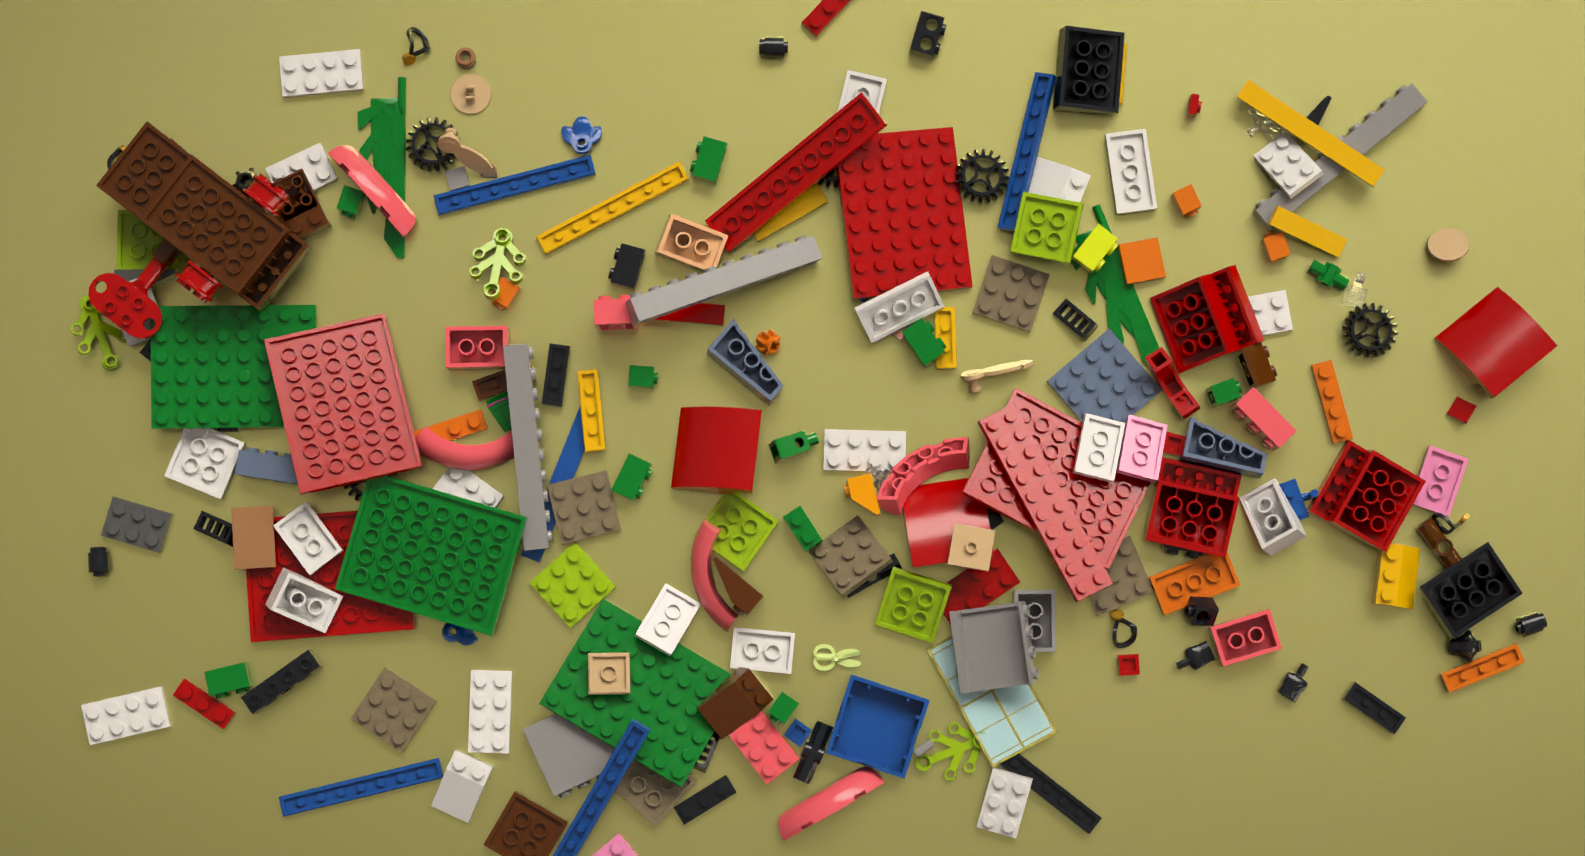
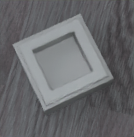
[445,166,470,191]
[913,739,934,757]

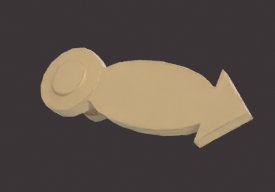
[438,128,497,178]
[961,360,1034,393]

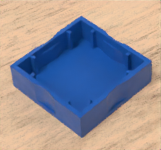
[826,674,930,779]

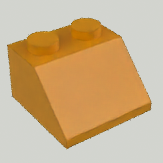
[843,473,880,516]

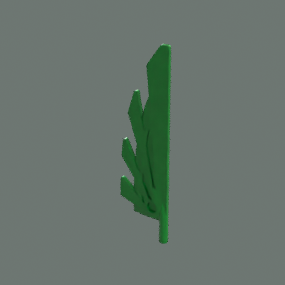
[358,77,406,258]
[1071,204,1159,365]

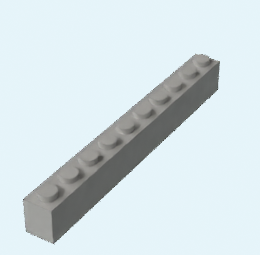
[1253,84,1427,232]
[625,235,822,326]
[503,343,553,551]

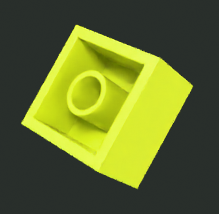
[1072,224,1118,273]

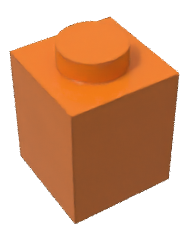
[1171,184,1202,218]
[1261,230,1291,263]
[491,277,521,310]

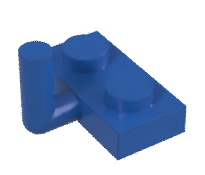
[1279,479,1319,520]

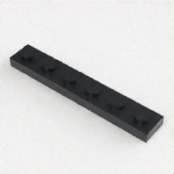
[1000,754,1102,834]

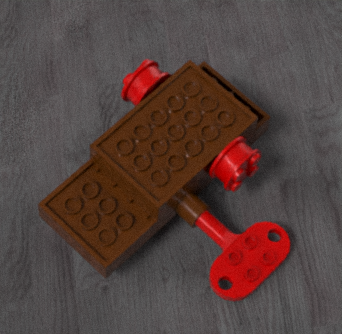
[88,122,312,339]

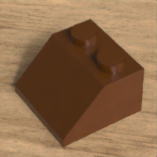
[1236,342,1277,389]

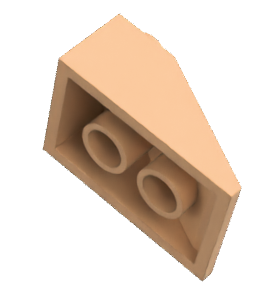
[654,214,728,270]

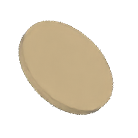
[451,74,491,114]
[1428,228,1469,262]

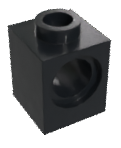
[1184,596,1219,626]

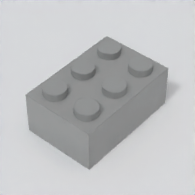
[1013,590,1056,652]

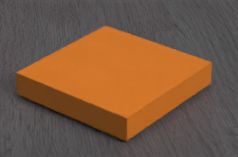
[1117,237,1166,285]

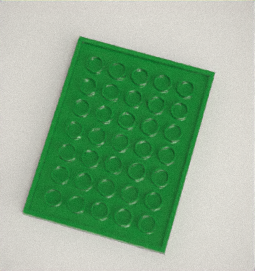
[150,305,316,429]
[335,476,527,636]
[539,599,731,788]

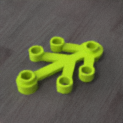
[469,228,526,300]
[71,295,126,371]
[915,722,986,781]

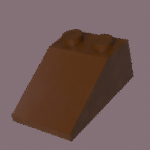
[713,556,763,616]
[696,667,773,739]

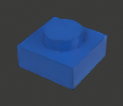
[784,718,812,747]

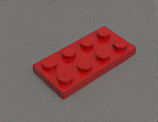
[943,548,1020,625]

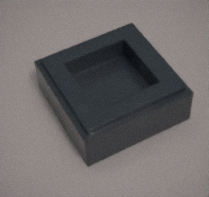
[987,508,1004,530]

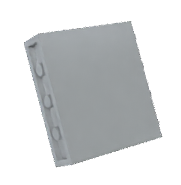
[949,601,1039,694]
[522,714,615,798]

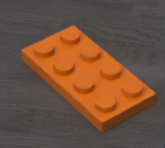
[1149,552,1240,615]

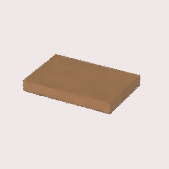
[231,506,276,570]

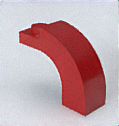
[1145,347,1201,420]

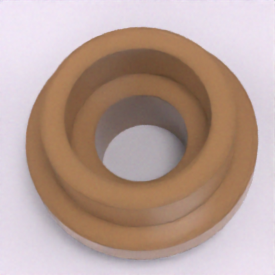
[455,48,476,68]

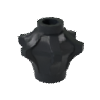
[232,167,256,196]
[1450,630,1482,663]

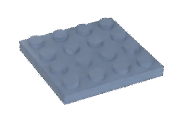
[1047,329,1162,423]

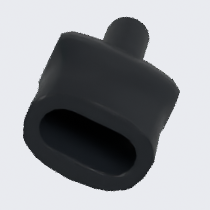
[1176,641,1216,670]
[1277,663,1309,703]

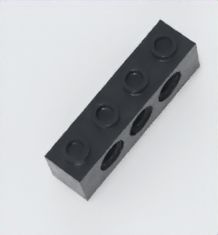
[241,650,323,714]

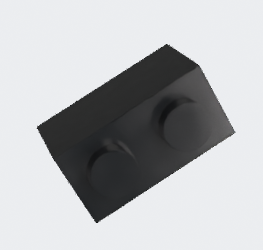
[608,243,646,291]

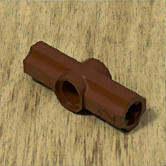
[1416,518,1462,569]

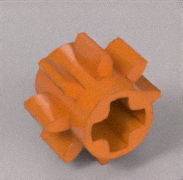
[755,329,781,356]

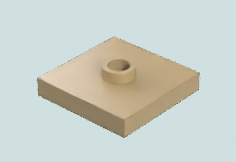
[948,524,995,572]
[588,652,630,695]

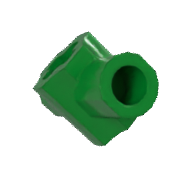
[1308,260,1350,291]

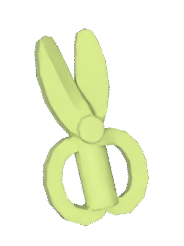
[813,644,861,671]

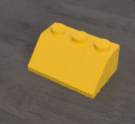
[1372,543,1420,610]

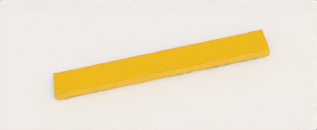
[1237,80,1385,187]
[536,161,689,255]

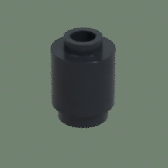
[759,37,788,57]
[88,547,110,577]
[1514,612,1547,637]

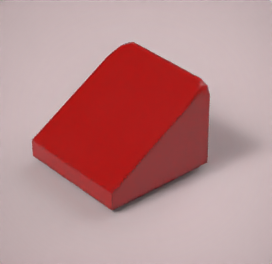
[1447,397,1477,424]

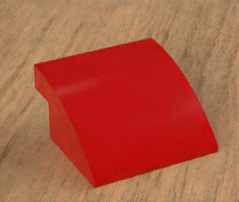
[1150,265,1265,373]
[1435,287,1557,399]
[671,406,762,495]
[1307,440,1426,552]
[1145,457,1242,558]
[902,478,994,568]

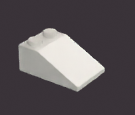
[1028,157,1091,202]
[1240,478,1306,556]
[265,568,343,633]
[431,750,494,823]

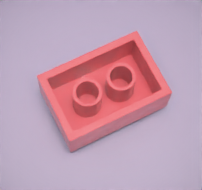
[594,295,639,331]
[445,326,509,370]
[1231,387,1296,451]
[1208,609,1282,667]
[729,711,799,784]

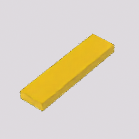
[753,184,828,242]
[1268,205,1348,258]
[577,369,606,453]

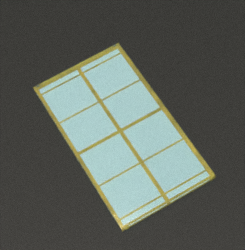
[927,636,1058,768]

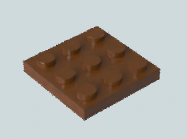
[484,791,568,856]

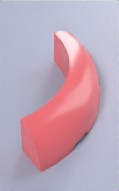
[328,145,416,237]
[415,427,514,470]
[877,437,970,515]
[691,519,739,632]
[778,767,885,841]

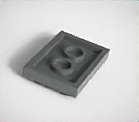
[101,496,173,553]

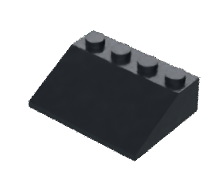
[1053,26,1125,113]
[1420,542,1523,639]

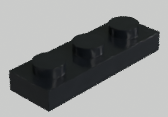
[542,343,570,407]
[1343,682,1406,734]
[673,775,736,825]

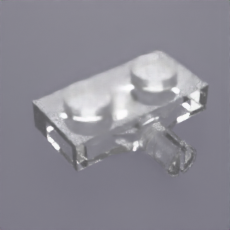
[1247,107,1286,141]

